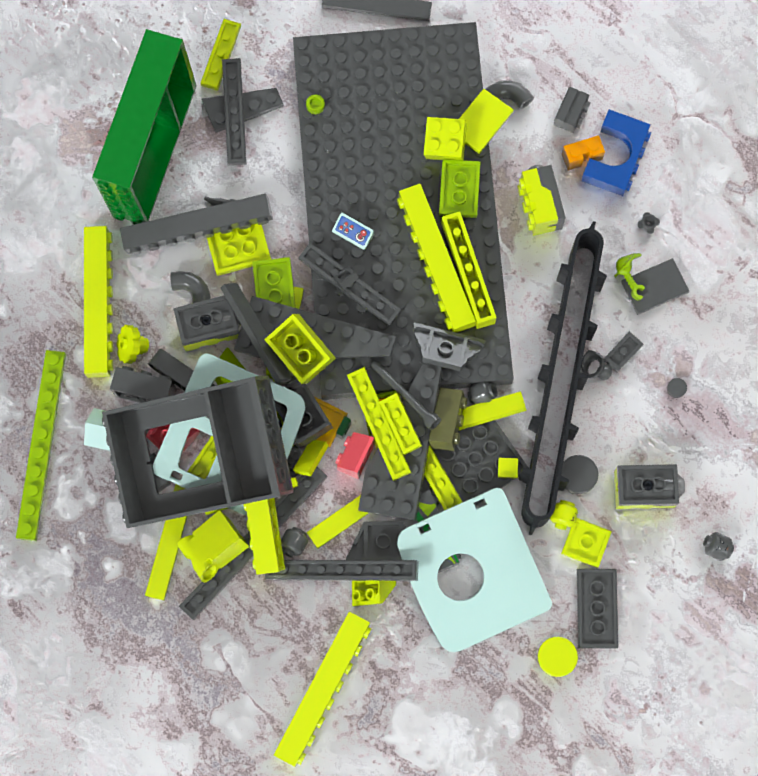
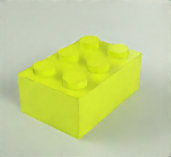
[264,314,336,384]

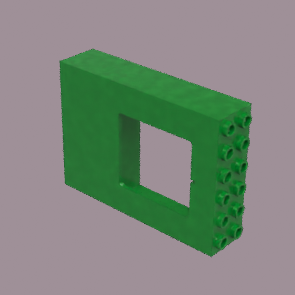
[92,29,197,225]

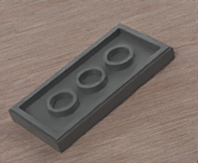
[576,569,618,649]

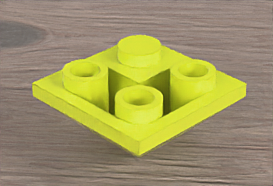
[352,581,396,606]

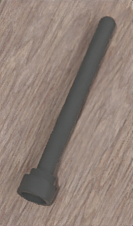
[371,361,441,430]

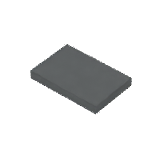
[621,258,689,315]

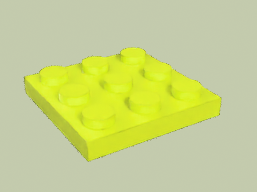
[207,223,271,276]

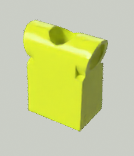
[177,510,250,583]

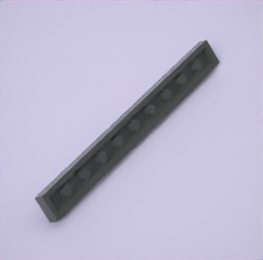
[179,467,328,620]

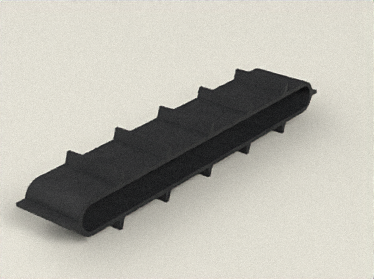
[518,221,607,535]

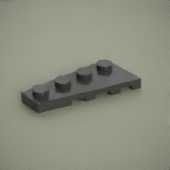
[202,88,284,133]

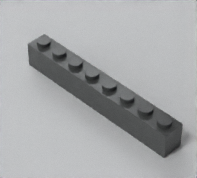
[120,193,273,255]

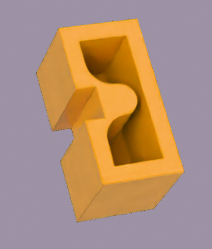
[562,135,605,170]

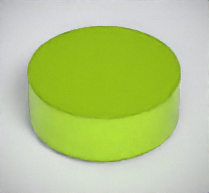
[306,95,325,115]

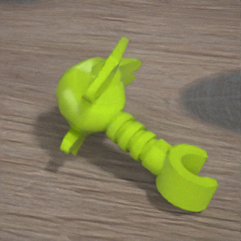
[614,253,645,300]

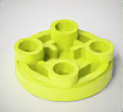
[537,637,578,677]

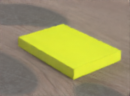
[459,89,514,154]

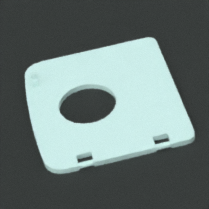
[397,488,552,652]

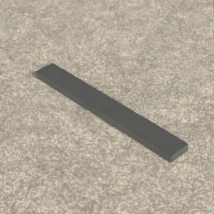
[265,560,419,581]

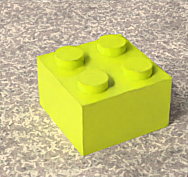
[424,117,467,160]

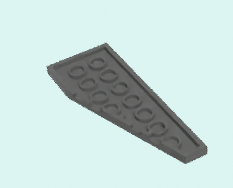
[358,363,443,521]

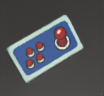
[332,213,374,251]

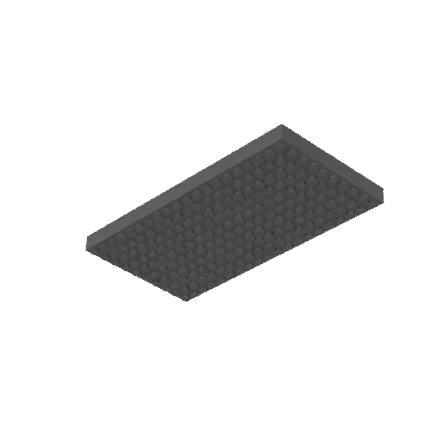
[293,22,514,400]

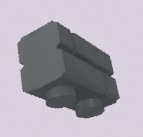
[554,87,591,133]

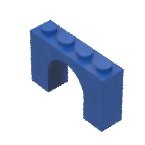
[581,109,652,196]

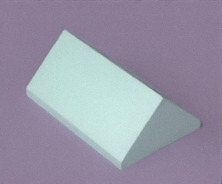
[84,408,148,451]

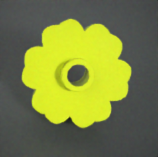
[116,325,149,364]

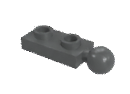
[597,331,644,380]

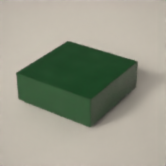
[336,416,351,439]

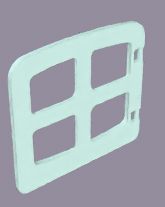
[153,353,306,515]

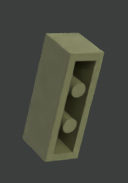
[429,388,467,451]

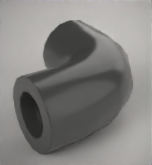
[485,80,534,109]
[170,271,211,303]

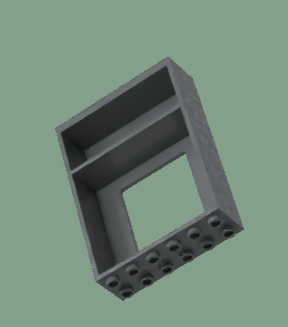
[102,375,294,528]

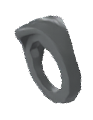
[581,350,605,378]

